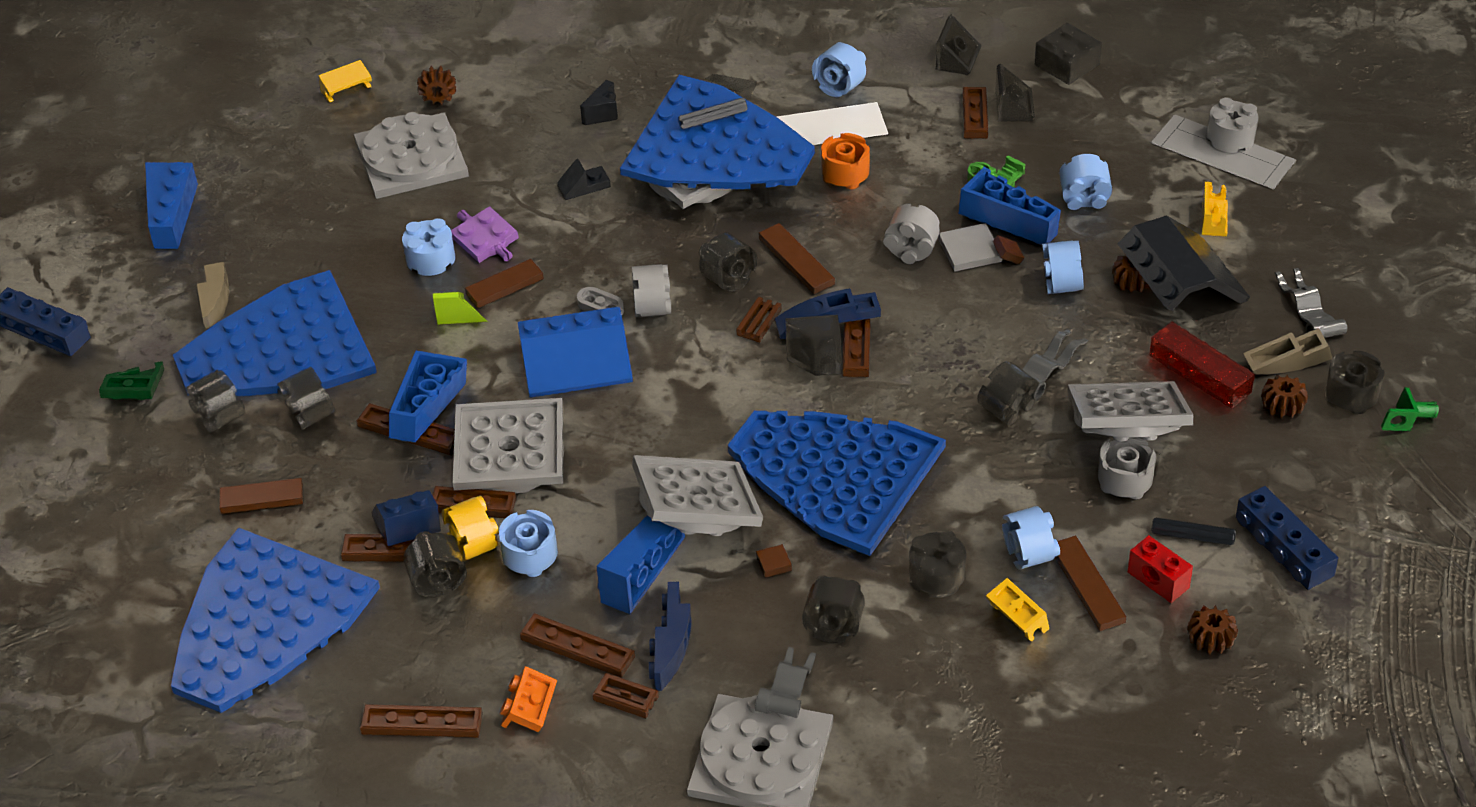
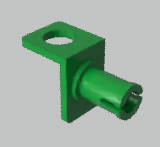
[1381,387,1439,431]

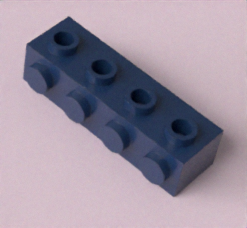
[0,287,91,356]
[1236,486,1339,590]

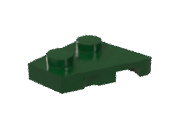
[99,362,164,400]

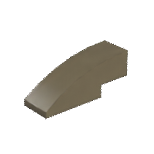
[197,261,229,330]
[1243,328,1332,374]

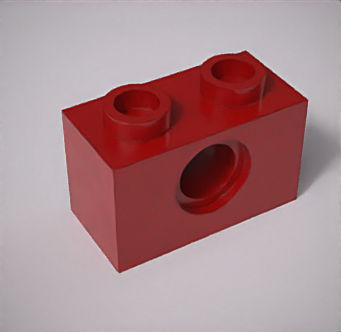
[1127,535,1193,603]

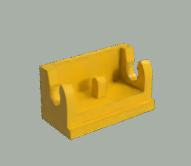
[318,60,372,103]
[1202,182,1228,237]
[986,578,1049,641]

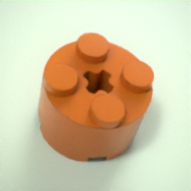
[821,133,870,189]

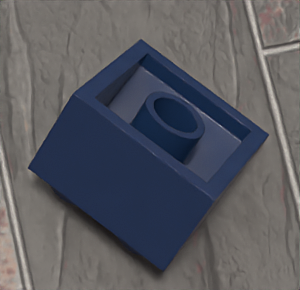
[372,490,441,546]

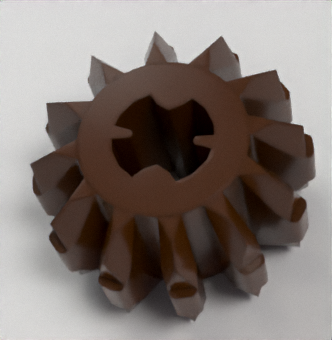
[417,65,456,106]
[1112,254,1150,292]
[1261,374,1308,419]
[1187,605,1238,655]

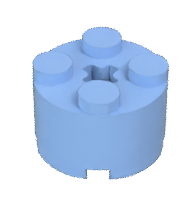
[812,42,866,97]
[1059,154,1112,210]
[402,219,455,276]
[1042,240,1084,294]
[1002,506,1060,570]
[499,510,558,577]

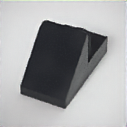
[580,80,618,125]
[557,159,611,200]

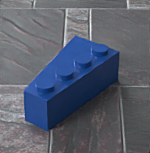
[145,162,198,249]
[958,167,1061,245]
[389,351,467,442]
[597,515,685,614]

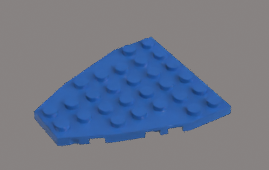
[620,74,815,189]
[173,270,377,396]
[728,411,946,556]
[171,528,380,713]

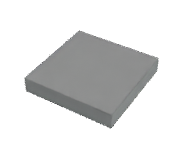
[938,223,1002,272]

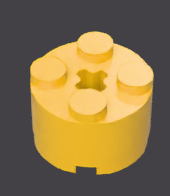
[442,496,499,561]

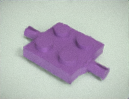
[451,206,519,263]

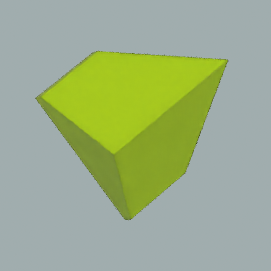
[433,292,488,325]

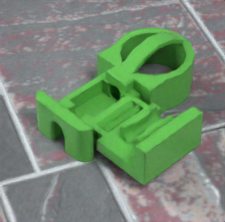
[967,156,1025,188]

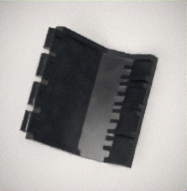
[1117,215,1250,311]

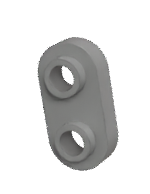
[577,287,624,315]

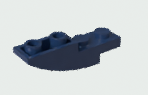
[775,288,881,339]
[649,581,692,691]

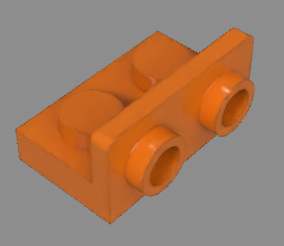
[500,666,557,732]

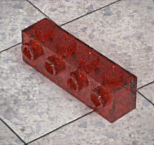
[1149,322,1255,409]

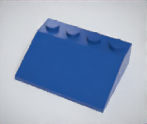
[518,307,633,398]

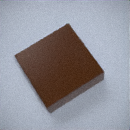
[993,235,1024,264]
[756,544,792,578]

